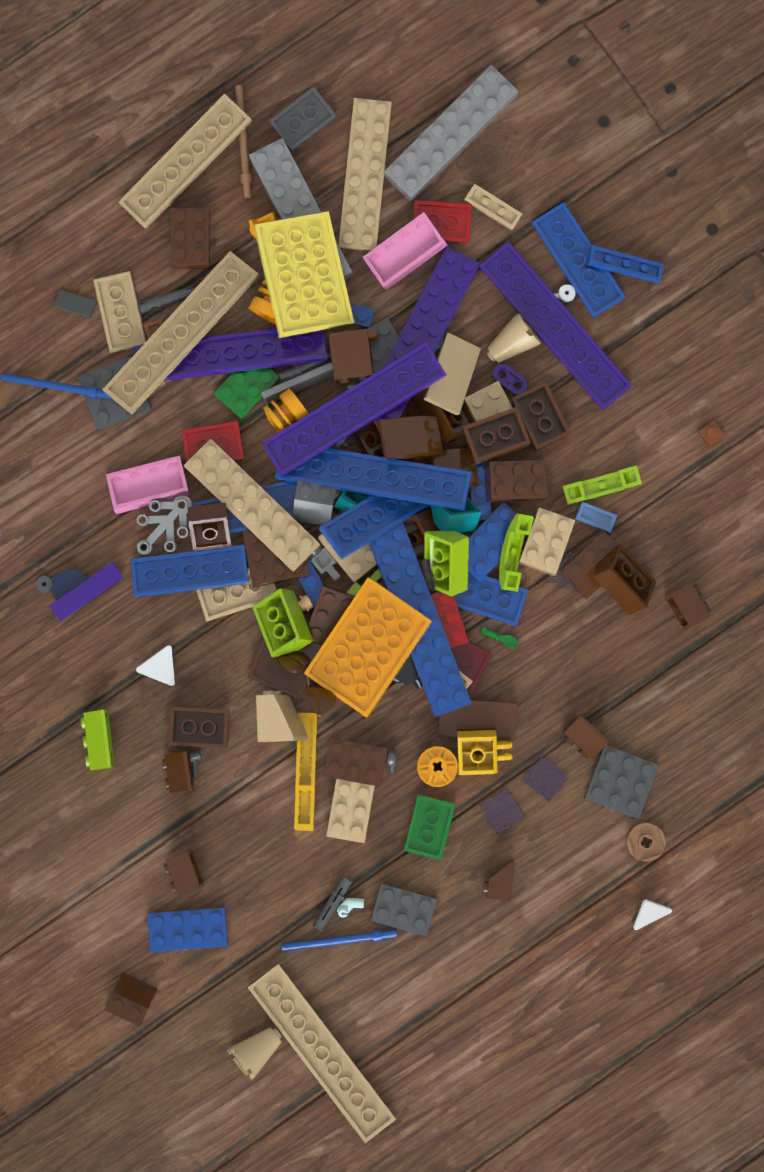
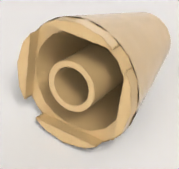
[487,313,541,363]
[227,1027,282,1080]

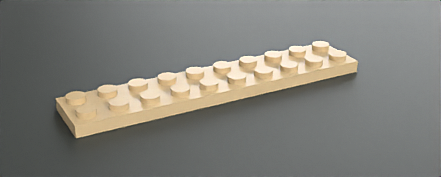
[103,251,259,415]
[248,964,396,1143]

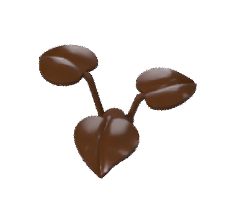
[276,651,337,717]

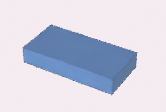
[575,501,618,533]

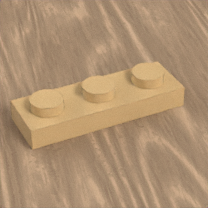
[464,184,523,231]

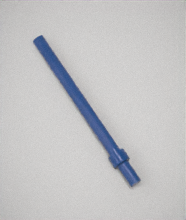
[1,373,112,399]
[281,930,397,951]

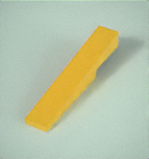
[294,713,317,831]

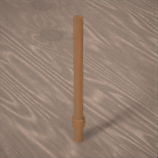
[235,85,252,198]

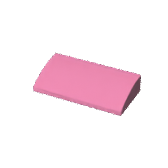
[363,212,448,290]
[106,456,190,514]

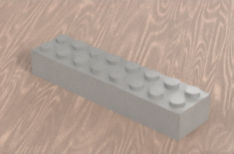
[384,65,518,202]
[249,138,353,280]

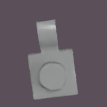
[311,548,341,582]

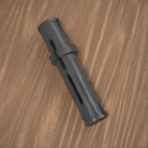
[138,285,194,314]
[278,350,332,383]
[312,876,353,932]

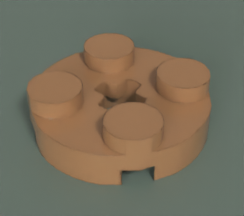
[626,823,666,862]

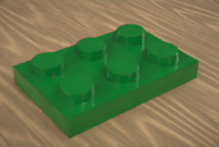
[213,368,280,420]
[404,795,455,860]

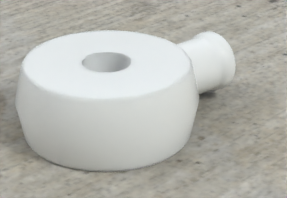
[554,284,576,302]

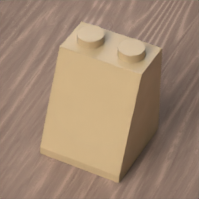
[256,691,308,742]

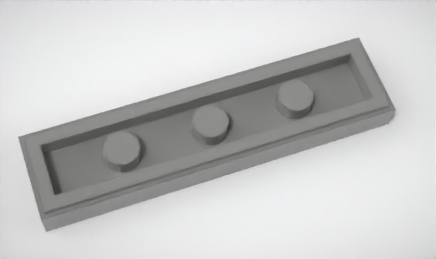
[261,363,334,405]

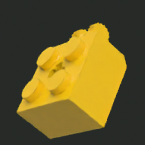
[457,730,512,775]

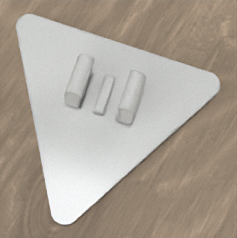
[136,645,175,686]
[633,899,672,930]

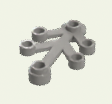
[137,495,192,555]

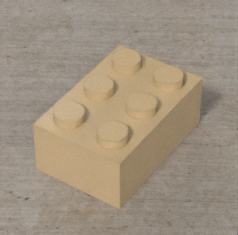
[464,381,512,422]
[519,507,575,576]
[318,534,377,583]
[327,779,375,843]

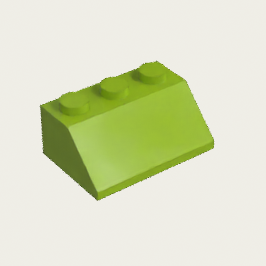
[424,531,469,597]
[252,588,313,658]
[81,710,115,770]

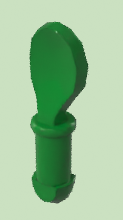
[480,627,518,649]

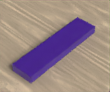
[49,562,123,621]

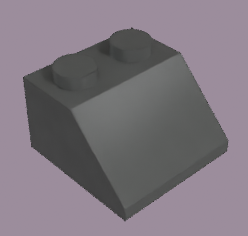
[292,481,336,525]

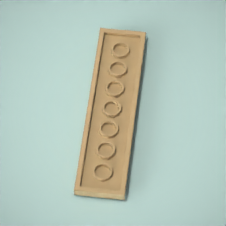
[118,94,252,229]
[339,98,392,252]
[184,439,320,573]

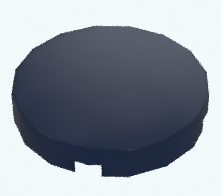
[51,569,87,600]

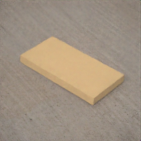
[93,271,146,354]
[424,332,481,415]
[196,568,277,622]

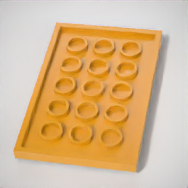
[304,577,432,717]

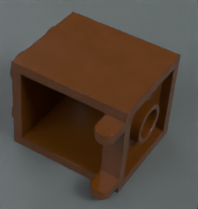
[329,328,379,386]

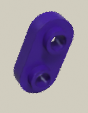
[493,364,527,395]

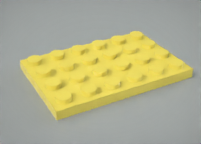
[254,211,354,338]

